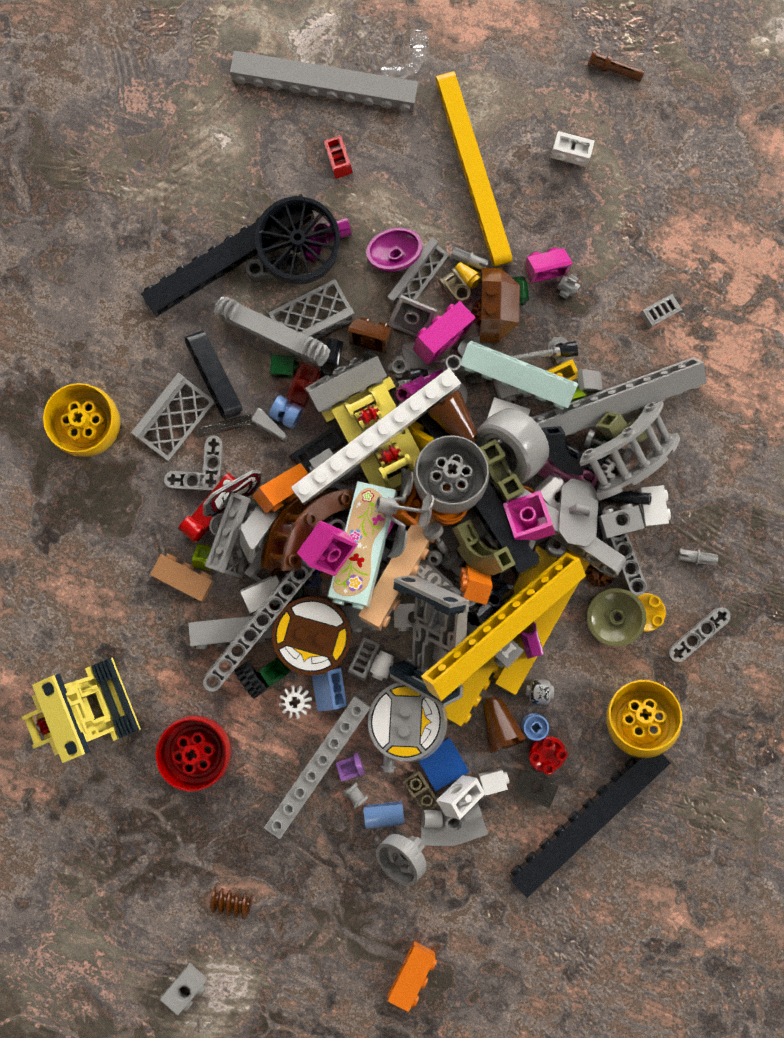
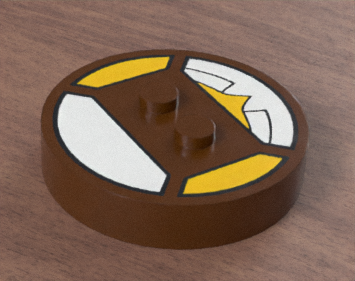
[272,595,351,675]

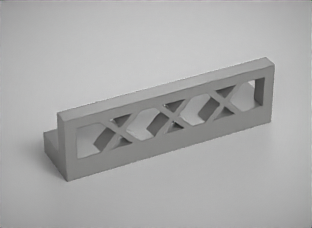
[387,237,450,307]

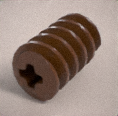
[210,886,253,919]

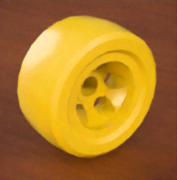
[43,383,121,457]
[606,680,683,758]

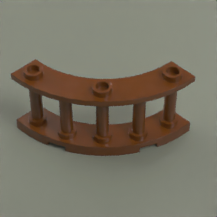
[260,489,353,571]

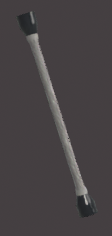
[410,341,578,380]

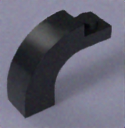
[541,426,603,475]

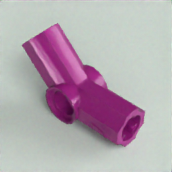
[303,218,352,263]
[396,369,444,402]
[520,621,544,659]

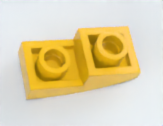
[408,421,434,451]

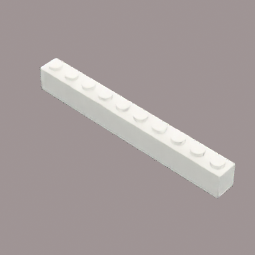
[291,368,461,505]

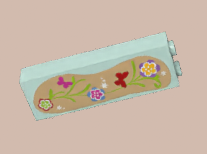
[328,481,398,610]

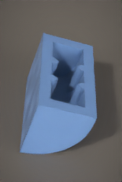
[312,668,347,712]
[363,801,405,829]

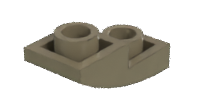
[403,771,439,811]

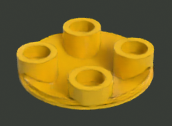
[637,593,666,632]

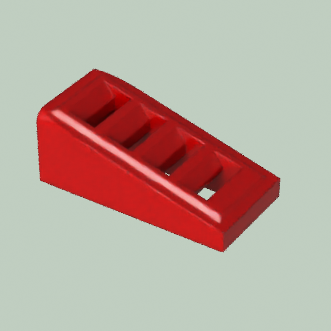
[323,135,353,179]

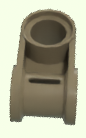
[438,268,471,305]

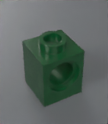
[270,355,299,378]

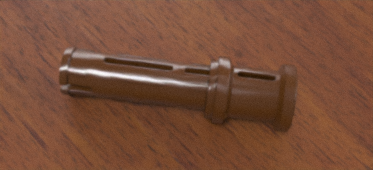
[587,49,645,82]

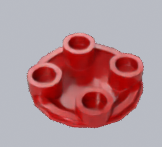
[528,736,568,775]

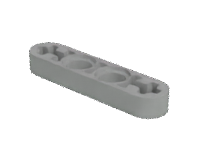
[668,607,731,662]

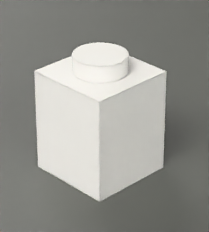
[479,768,510,796]

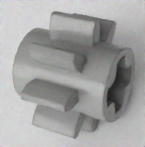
[557,274,580,299]

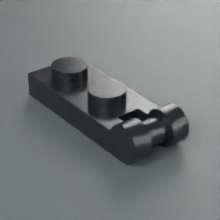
[289,427,344,469]

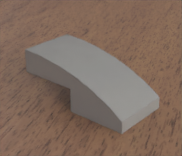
[577,369,603,392]

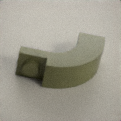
[596,408,661,444]
[452,520,515,575]

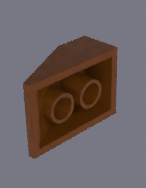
[348,317,392,354]

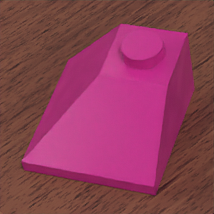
[503,490,556,540]

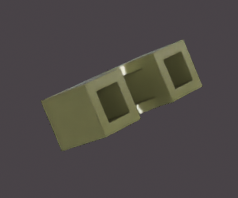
[479,439,525,502]

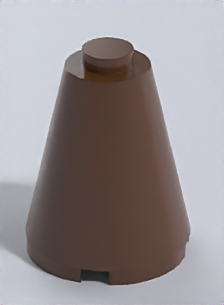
[427,390,478,442]
[483,696,527,753]

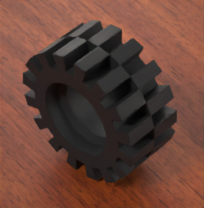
[234,661,267,699]

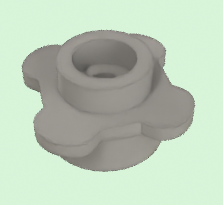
[388,356,410,379]

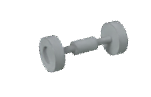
[584,429,633,463]
[423,522,460,569]

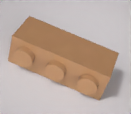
[150,553,215,602]

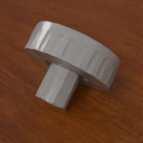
[376,834,427,886]

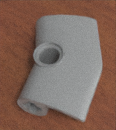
[421,802,488,846]

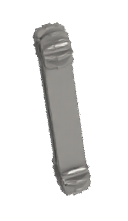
[214,297,330,366]

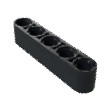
[185,330,243,420]

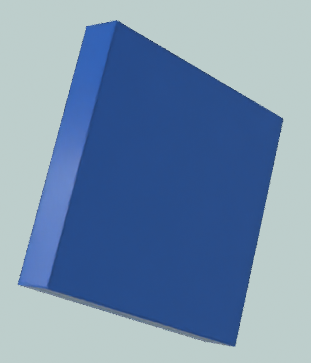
[419,737,469,791]

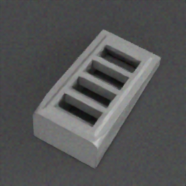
[639,294,682,329]
[251,408,287,442]
[347,637,381,682]

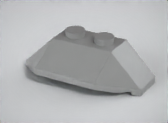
[238,502,287,563]

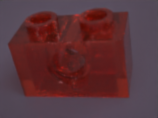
[286,362,320,408]

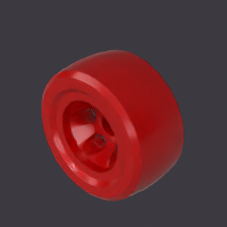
[155,715,232,792]

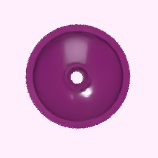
[366,228,423,272]

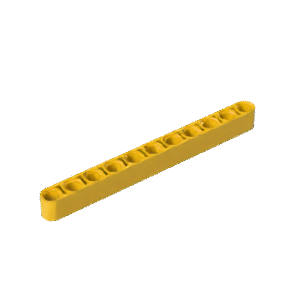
[435,71,513,267]

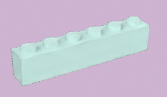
[461,341,578,409]

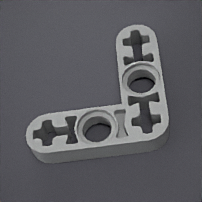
[164,436,223,491]

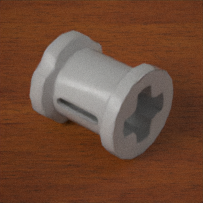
[342,782,368,809]

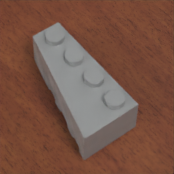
[305,349,387,412]

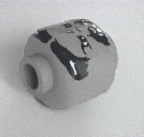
[525,679,554,705]

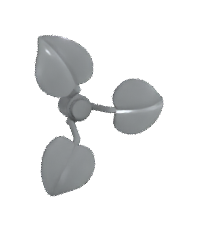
[402,337,491,403]
[375,468,434,558]

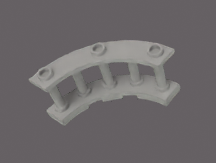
[580,401,680,500]

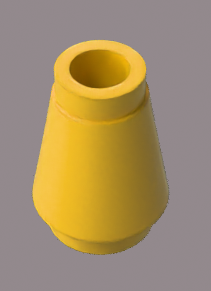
[454,262,481,289]

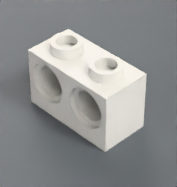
[550,131,595,167]

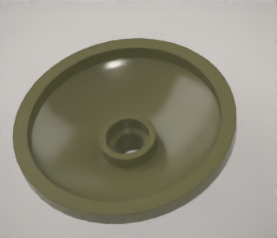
[587,588,646,647]

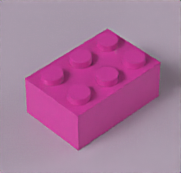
[412,301,476,366]

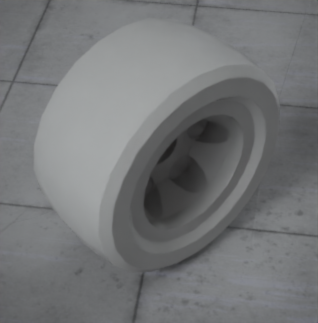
[474,409,549,484]
[413,435,489,514]

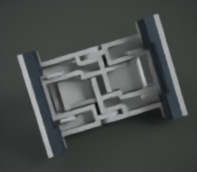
[389,575,476,707]

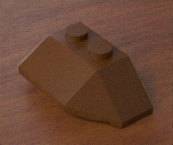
[480,268,520,344]

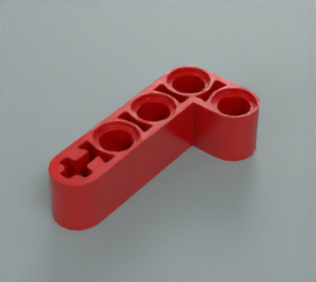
[178,473,236,543]

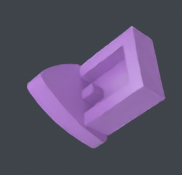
[335,753,365,782]

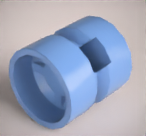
[268,395,304,429]
[521,713,549,741]

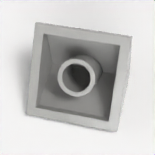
[388,295,436,337]

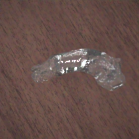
[382,28,428,79]

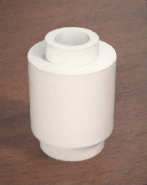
[370,650,395,681]

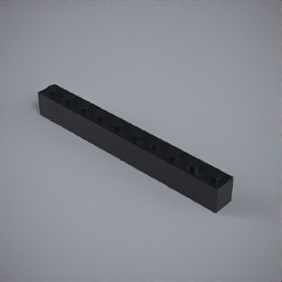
[141,194,315,317]
[417,413,540,578]
[509,754,671,898]

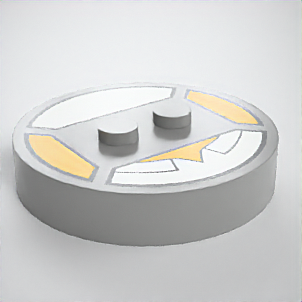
[368,682,448,762]

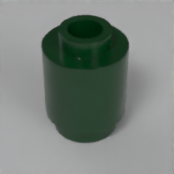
[512,276,529,306]

